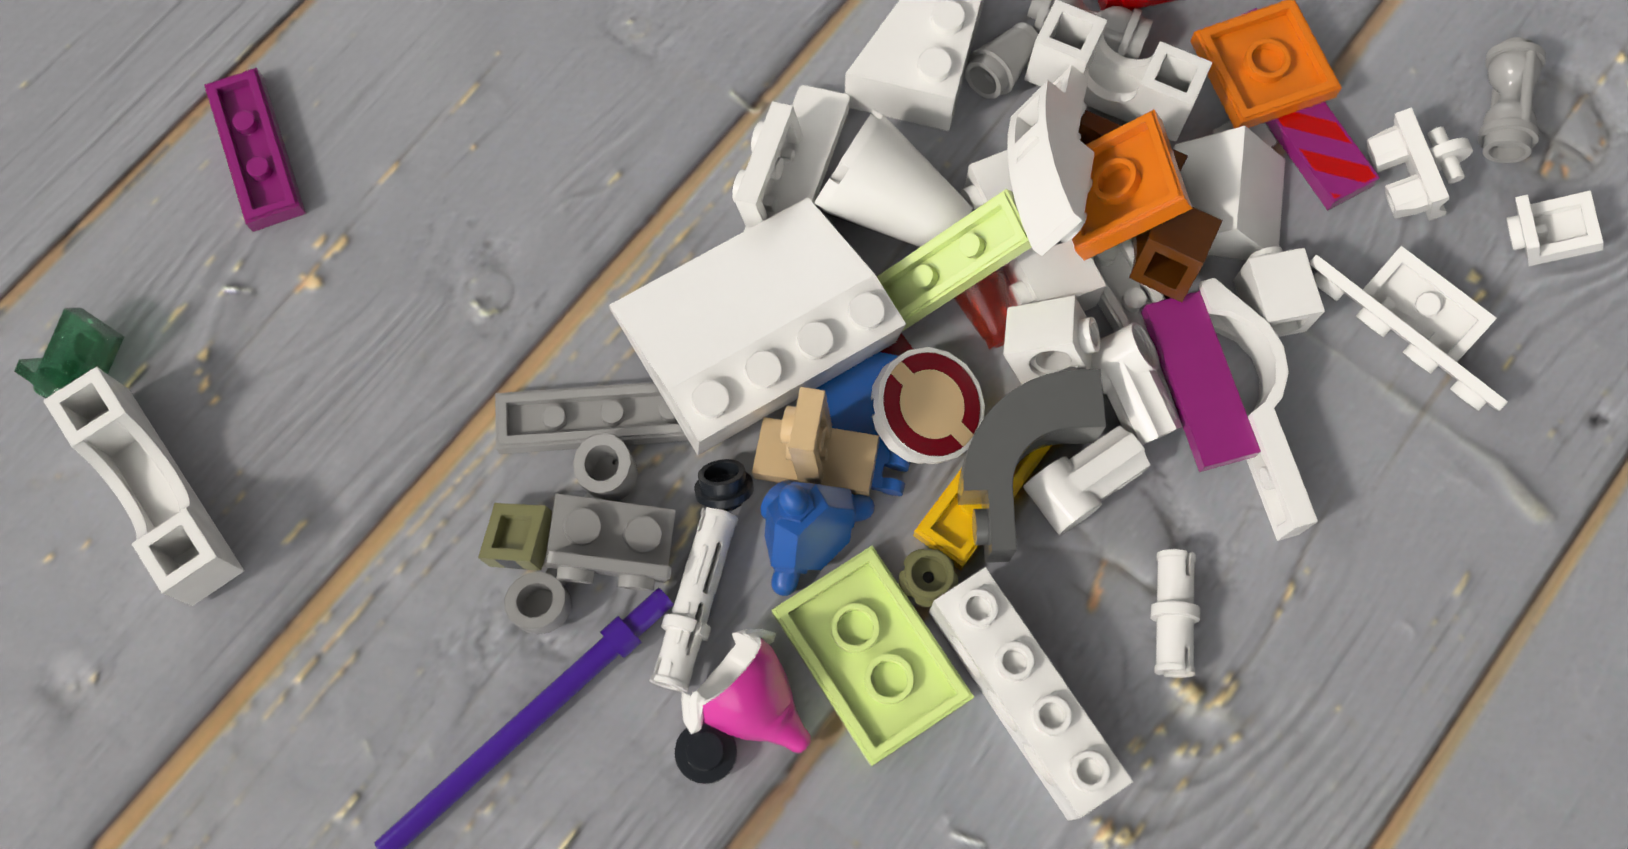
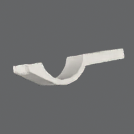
[1198,278,1318,541]

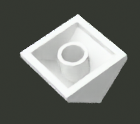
[1173,126,1285,260]

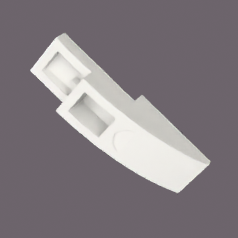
[1007,65,1095,256]

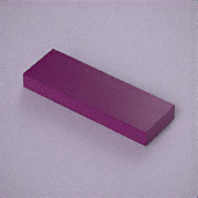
[204,67,306,232]
[1141,291,1261,473]

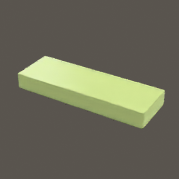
[877,189,1032,331]

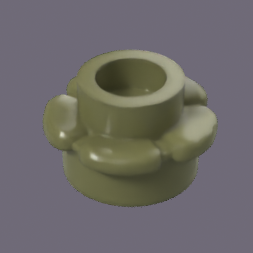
[899,549,958,607]

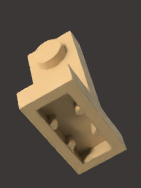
[752,387,879,497]

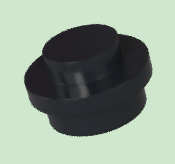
[694,459,754,511]
[674,723,737,784]

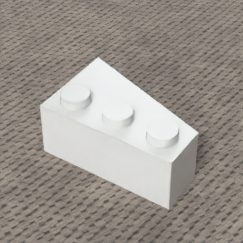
[845,0,984,131]

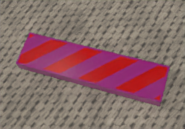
[1242,7,1380,211]

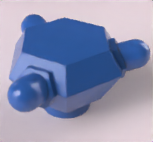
[761,480,875,596]

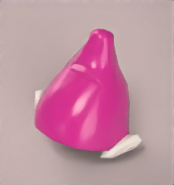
[681,629,811,753]

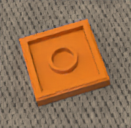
[1190,0,1342,128]
[1072,109,1193,261]

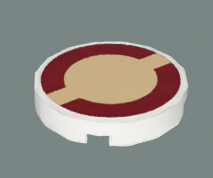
[871,347,985,464]

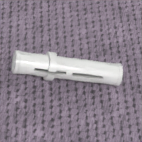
[650,507,739,692]

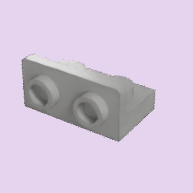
[544,493,676,591]

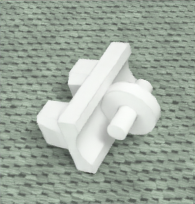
[1367,107,1473,221]

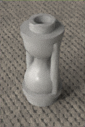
[1027,0,1154,59]
[1478,37,1546,163]

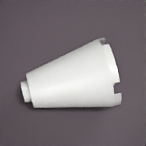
[814,109,973,247]

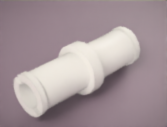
[1150,549,1200,678]

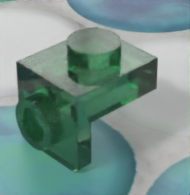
[14,307,124,398]

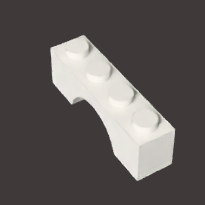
[43,366,244,606]

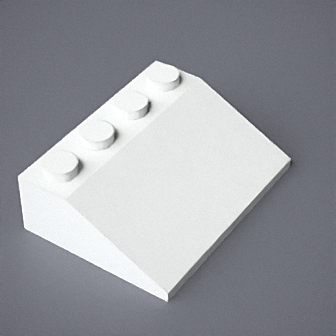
[609,197,906,455]

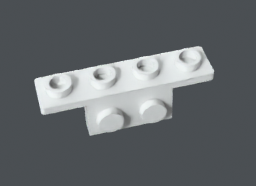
[732,85,851,231]
[1309,246,1508,411]

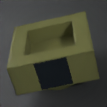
[478,503,552,571]

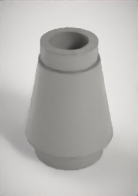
[965,22,1038,99]

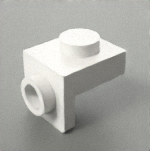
[1506,190,1603,266]

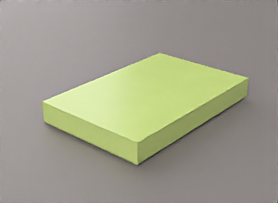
[771,546,974,767]

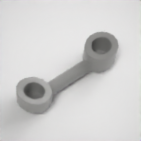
[504,433,638,635]

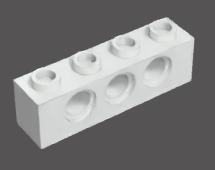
[929,567,1133,821]

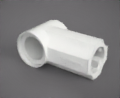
[1092,322,1183,445]
[1023,425,1150,536]

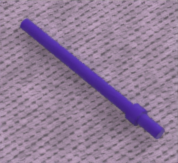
[374,587,674,849]

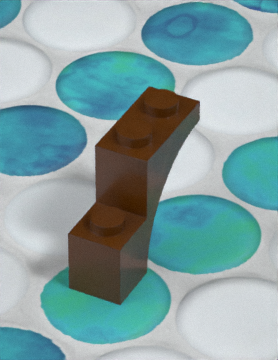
[1078,110,1223,302]

